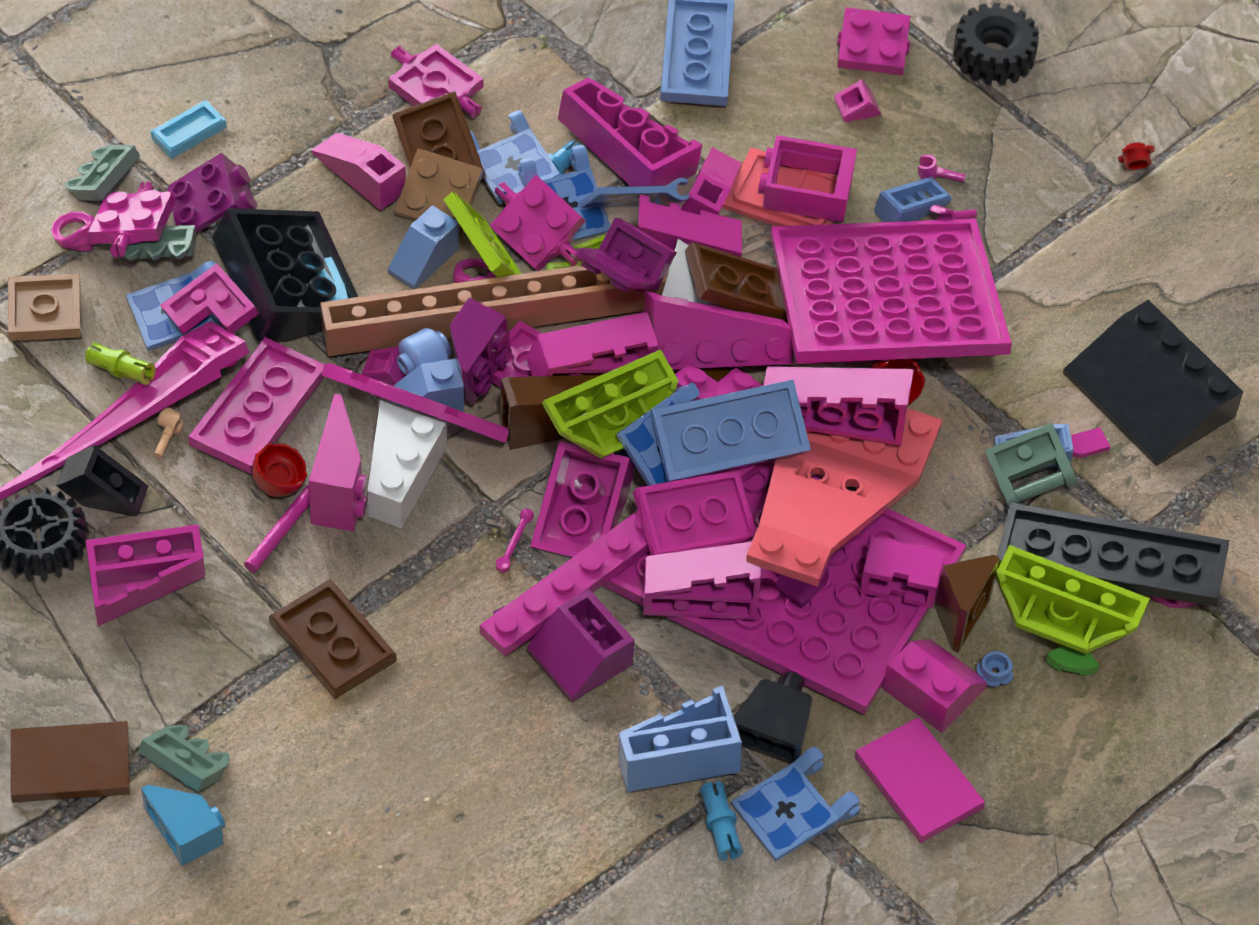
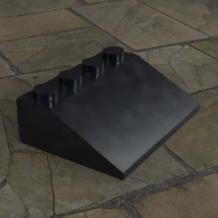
[212,208,358,341]
[1063,300,1243,466]

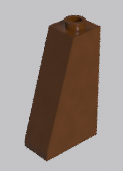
[500,375,601,450]

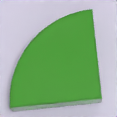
[1045,645,1100,676]

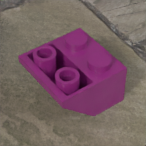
[450,297,512,405]
[527,589,635,702]

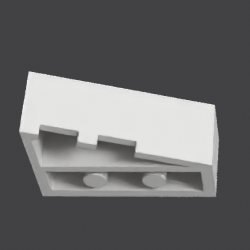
[367,398,447,529]

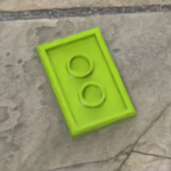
[443,192,522,277]

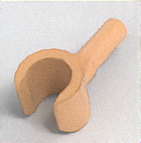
[154,407,183,458]

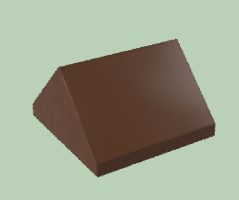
[935,555,1000,653]

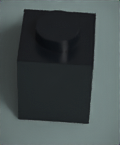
[56,445,149,517]

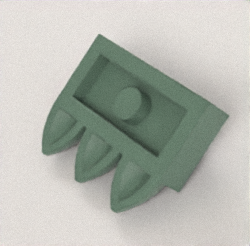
[64,145,140,201]
[122,225,196,261]
[138,725,230,792]

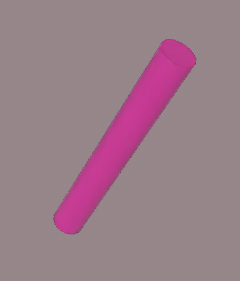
[244,485,310,573]

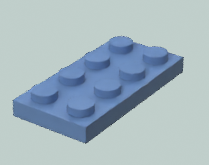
[660,0,735,106]
[650,379,811,482]

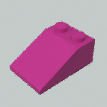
[309,394,368,532]
[530,441,636,558]

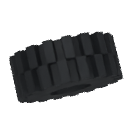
[953,2,1039,86]

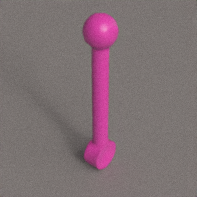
[496,508,534,573]

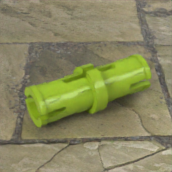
[85,342,156,385]

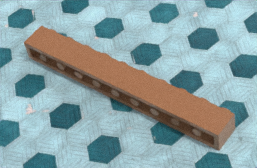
[321,265,670,357]

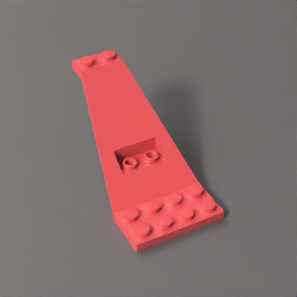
[746,408,943,587]

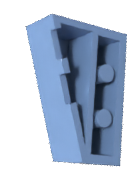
[619,685,742,792]

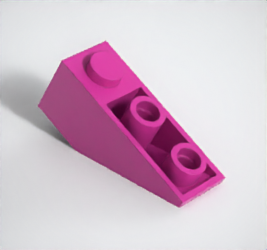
[311,133,406,211]
[681,147,741,215]

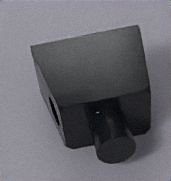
[734,672,812,764]

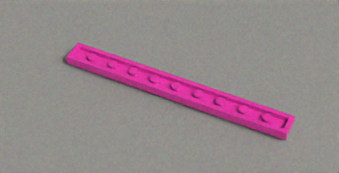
[480,460,773,657]

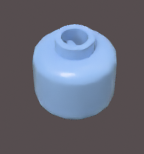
[396,328,452,375]

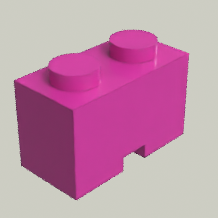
[860,536,945,609]

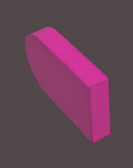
[1071,427,1111,458]

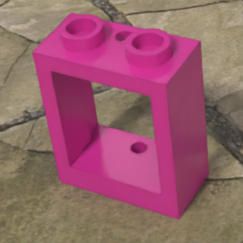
[758,135,857,222]

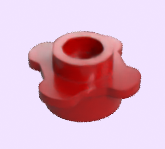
[1118,142,1155,170]

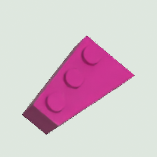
[637,194,742,257]
[526,312,659,376]
[86,524,205,626]
[643,541,761,620]

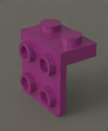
[167,153,257,233]
[575,218,677,292]

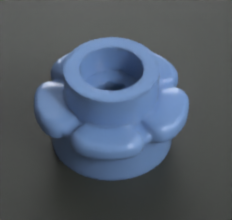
[977,651,1013,687]

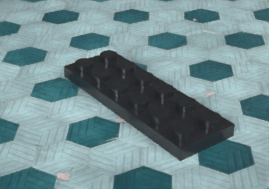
[997,503,1230,607]

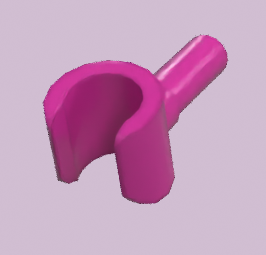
[918,154,965,183]
[930,205,977,220]

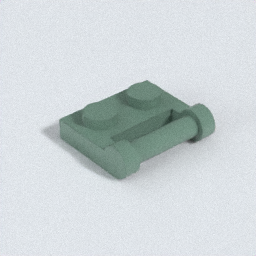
[985,423,1078,508]

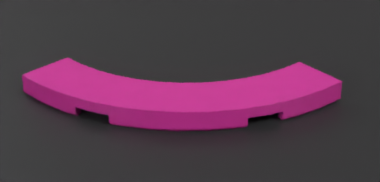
[321,363,510,443]

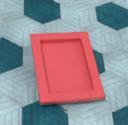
[722,147,853,226]

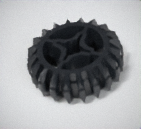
[0,487,89,583]

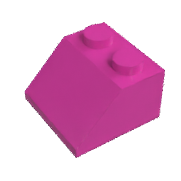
[883,639,988,733]

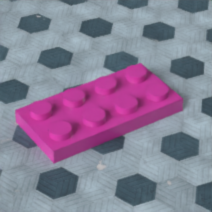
[188,337,325,474]

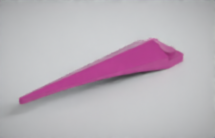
[0,321,249,500]

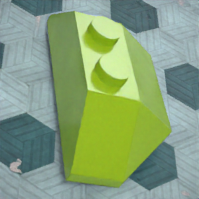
[542,350,678,459]
[995,545,1150,654]

